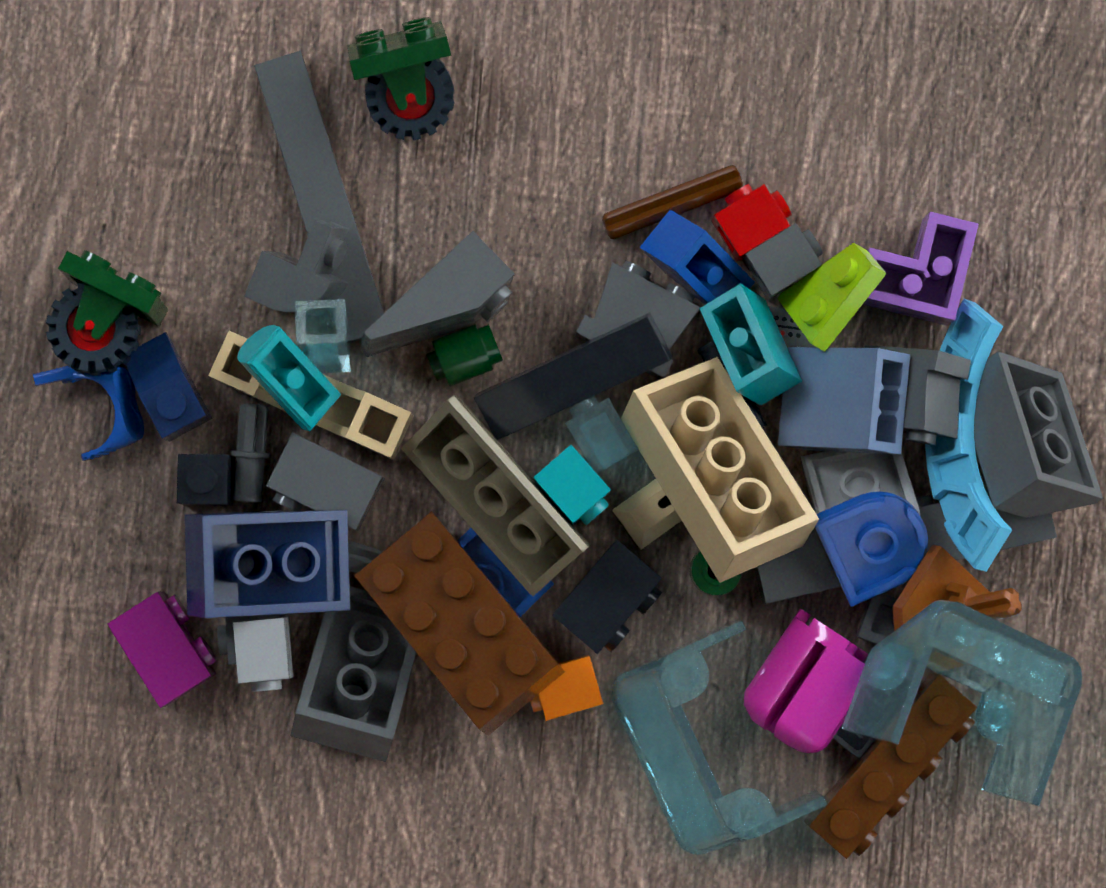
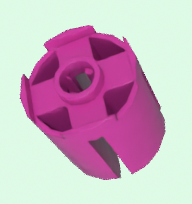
[744,608,883,753]

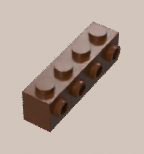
[804,672,977,859]

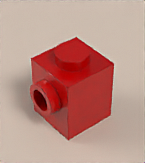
[711,184,792,262]

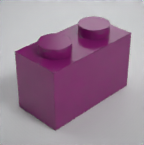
[107,591,217,708]

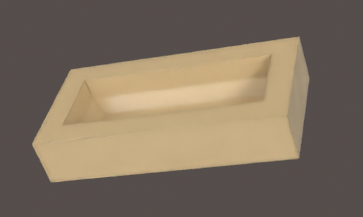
[612,479,682,550]

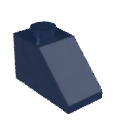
[126,332,213,442]

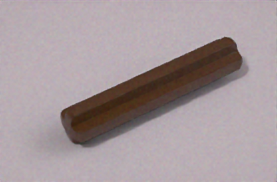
[602,165,743,239]

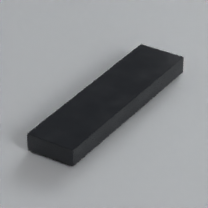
[474,312,672,440]

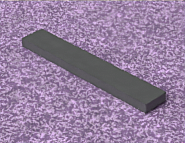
[254,50,384,345]

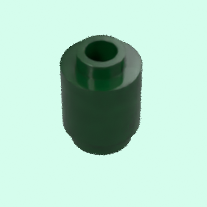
[426,324,503,387]
[689,551,742,595]

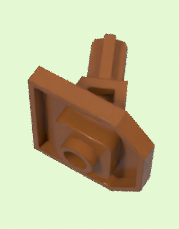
[893,544,1022,670]

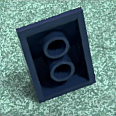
[184,510,350,618]

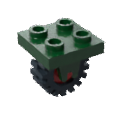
[347,17,455,140]
[46,250,168,376]

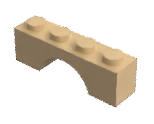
[208,331,414,460]

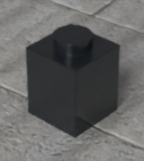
[177,454,234,506]

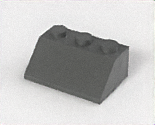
[974,351,1103,518]

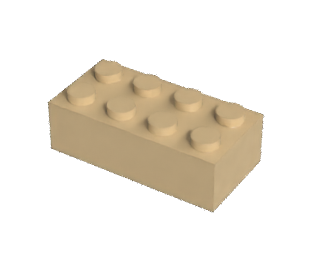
[621,357,819,583]

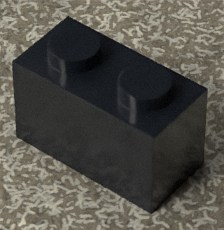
[552,540,662,654]

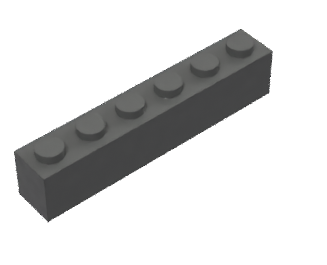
[754,495,1057,604]

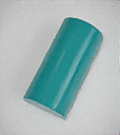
[237,325,342,431]

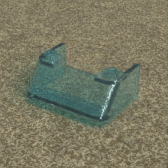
[842,600,1082,806]
[611,620,827,855]

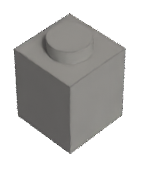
[233,617,293,692]

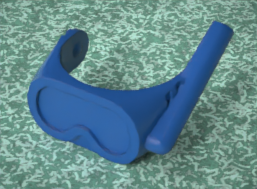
[33,366,144,461]

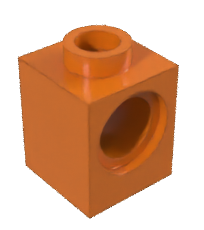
[530,654,604,721]

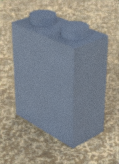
[778,347,910,455]

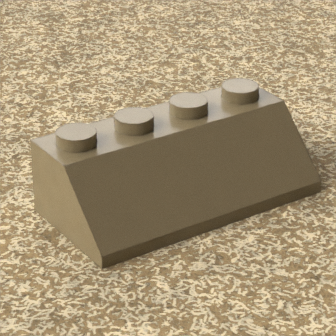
[401,395,590,597]

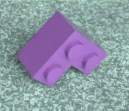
[862,212,979,326]

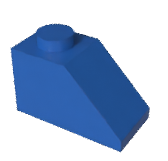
[639,210,755,305]

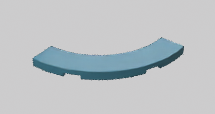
[925,299,1012,572]

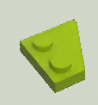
[777,243,886,352]

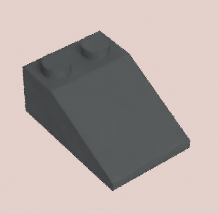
[360,231,515,357]
[290,586,416,762]

